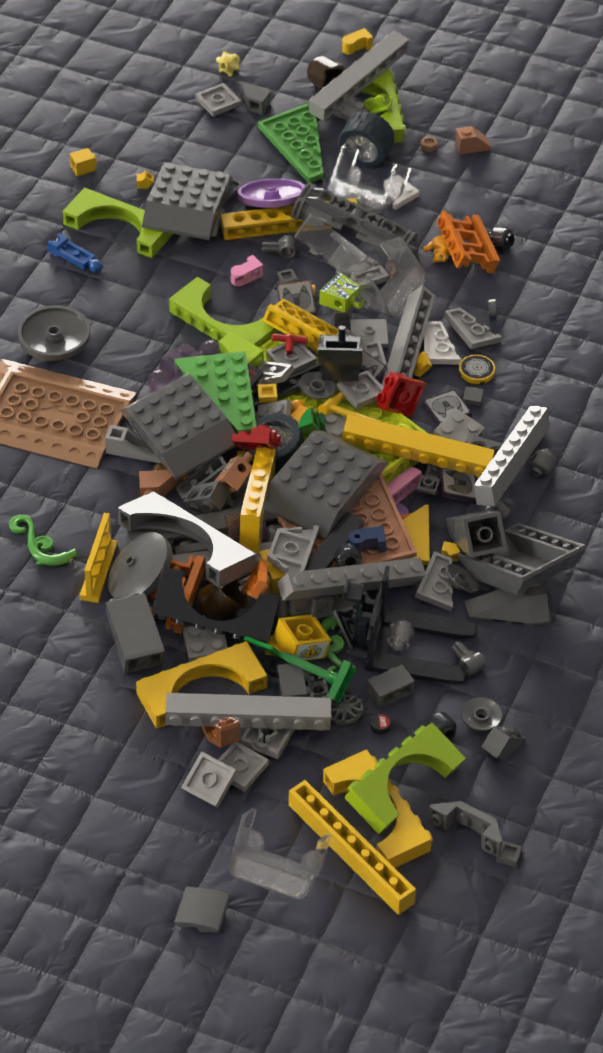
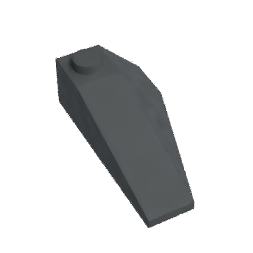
[464,581,550,626]

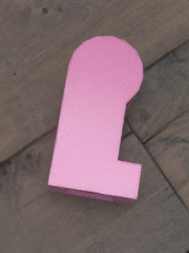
[231,255,263,286]

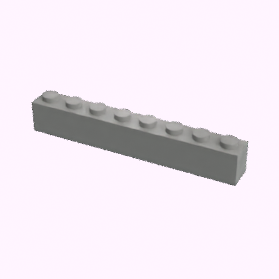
[309,30,409,121]
[382,285,435,387]
[474,406,550,507]
[277,558,426,601]
[165,693,331,731]

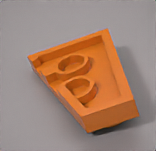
[241,558,269,599]

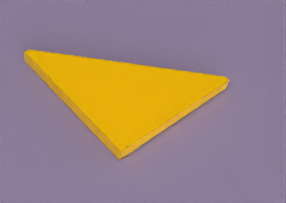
[403,505,430,565]

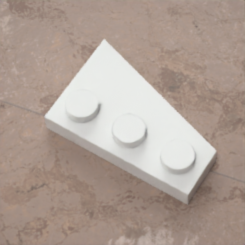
[424,321,461,365]

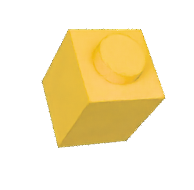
[70,148,97,176]

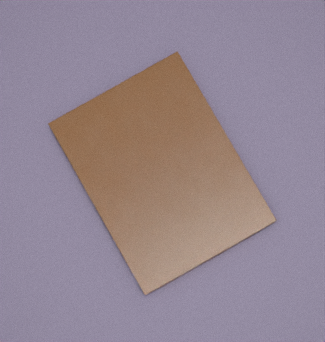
[0,359,137,469]

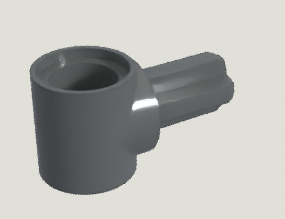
[262,235,295,259]
[452,642,487,677]

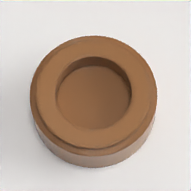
[421,137,438,152]

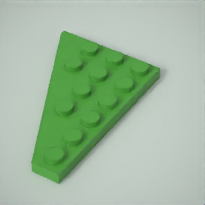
[258,103,323,183]
[174,351,257,434]

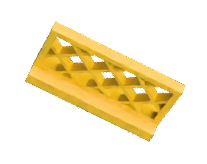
[262,298,338,352]
[80,513,118,603]

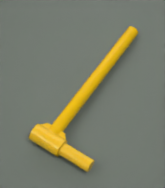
[319,392,381,422]

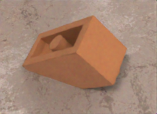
[455,126,492,155]
[139,470,177,497]

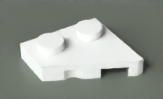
[384,174,419,210]

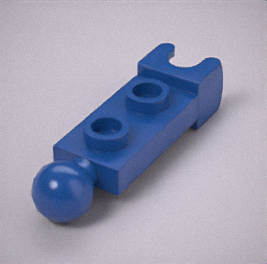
[48,233,103,273]

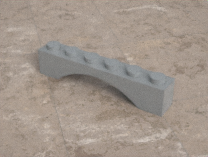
[105,425,208,470]

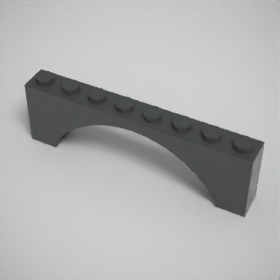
[118,491,256,588]

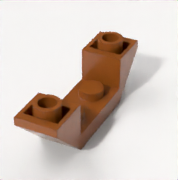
[201,717,240,748]

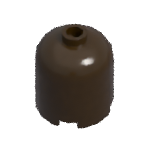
[307,56,345,90]
[197,579,248,620]

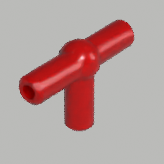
[271,334,308,354]

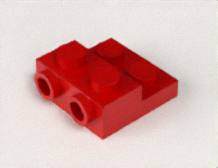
[376,371,426,417]
[232,425,281,451]

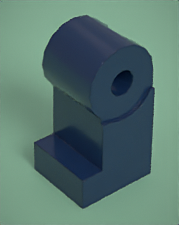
[349,526,386,553]

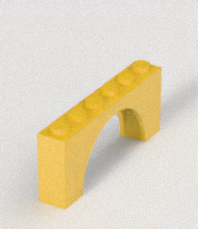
[239,447,276,554]
[136,641,267,729]
[323,749,433,868]

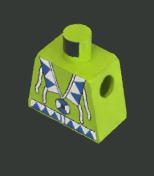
[319,272,364,312]

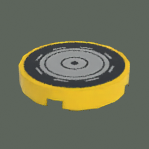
[459,355,495,384]

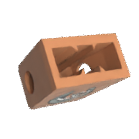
[214,451,253,494]

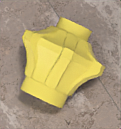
[216,51,240,76]

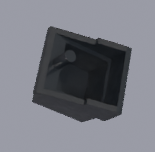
[318,326,364,382]

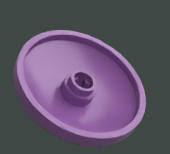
[238,179,305,208]

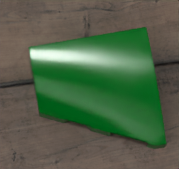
[299,408,326,438]

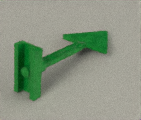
[244,636,357,704]

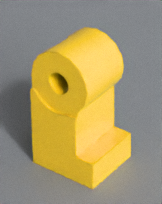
[342,28,373,54]

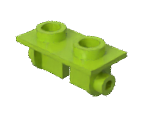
[364,94,395,114]

